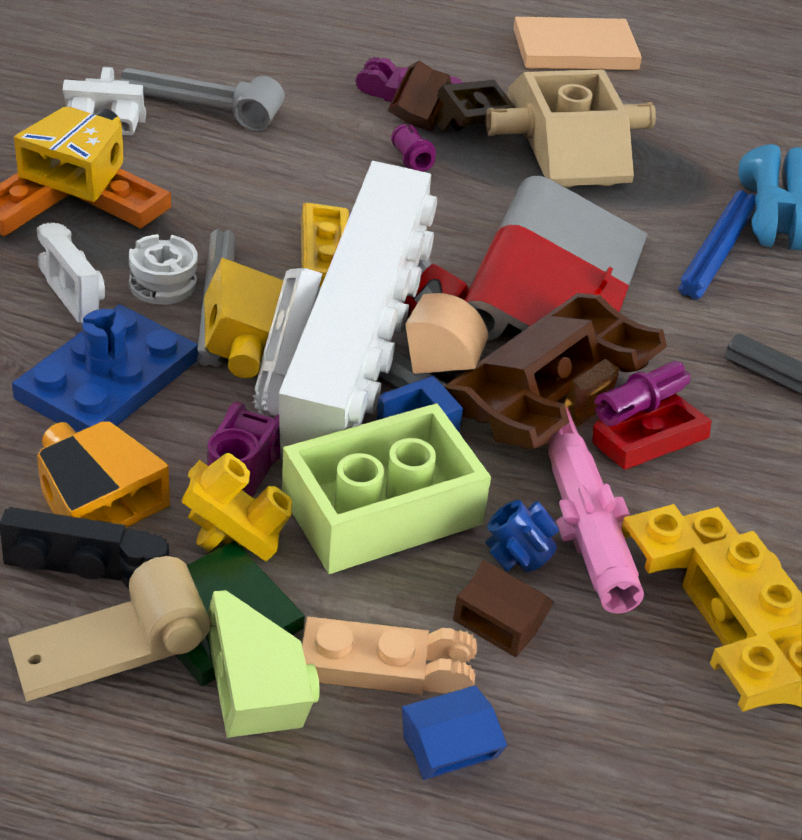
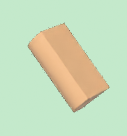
[405,293,489,374]

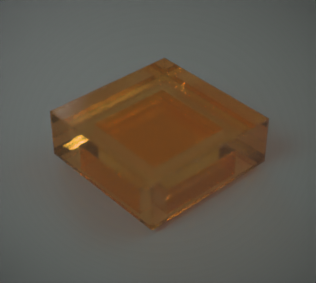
[565,359,619,427]

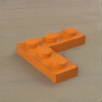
[0,168,171,237]

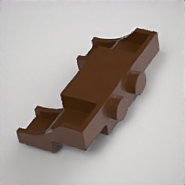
[444,293,667,449]

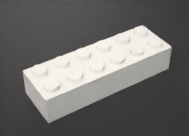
[279,161,437,460]

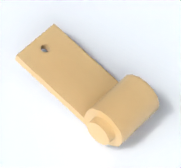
[8,556,211,702]

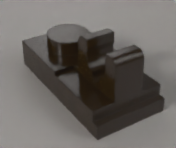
[433,80,516,133]

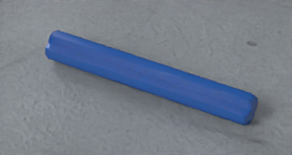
[678,190,755,300]

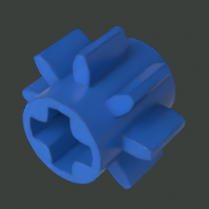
[485,500,560,572]

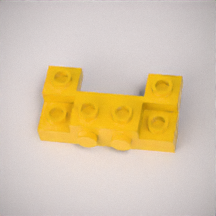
[621,504,802,712]

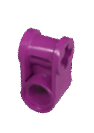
[207,401,280,497]

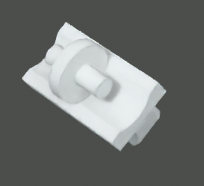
[62,67,146,136]

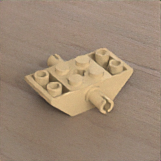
[485,69,656,188]

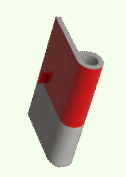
[463,176,648,341]

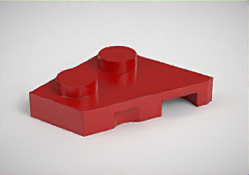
[592,393,712,470]

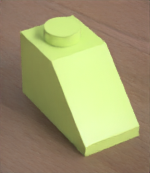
[208,590,320,738]

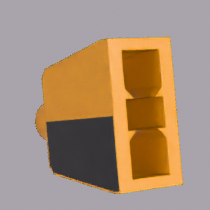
[37,421,170,528]

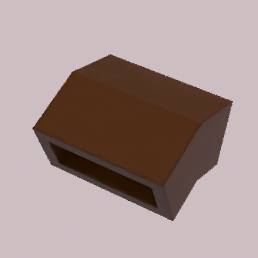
[387,60,452,132]
[453,560,554,658]

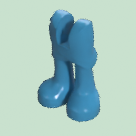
[738,144,802,251]

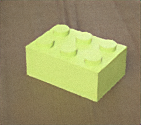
[282,403,491,574]

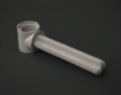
[121,68,285,132]

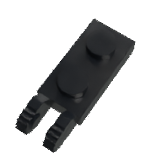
[0,507,169,589]

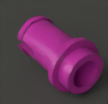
[391,124,436,172]

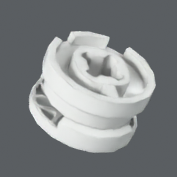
[129,234,198,305]

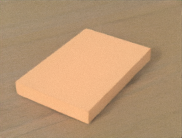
[513,17,642,70]

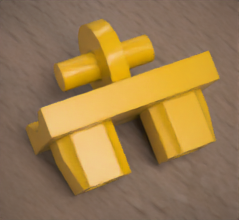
[182,453,293,562]

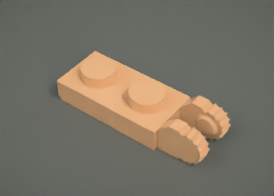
[302,616,477,695]

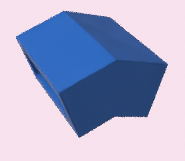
[402,685,508,780]

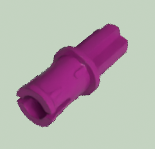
[595,361,691,426]

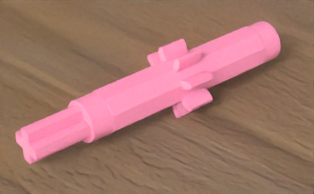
[548,406,644,614]

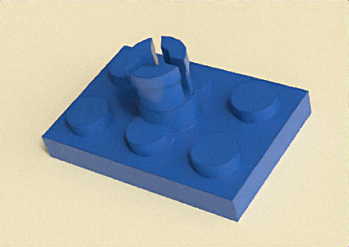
[12,304,199,432]

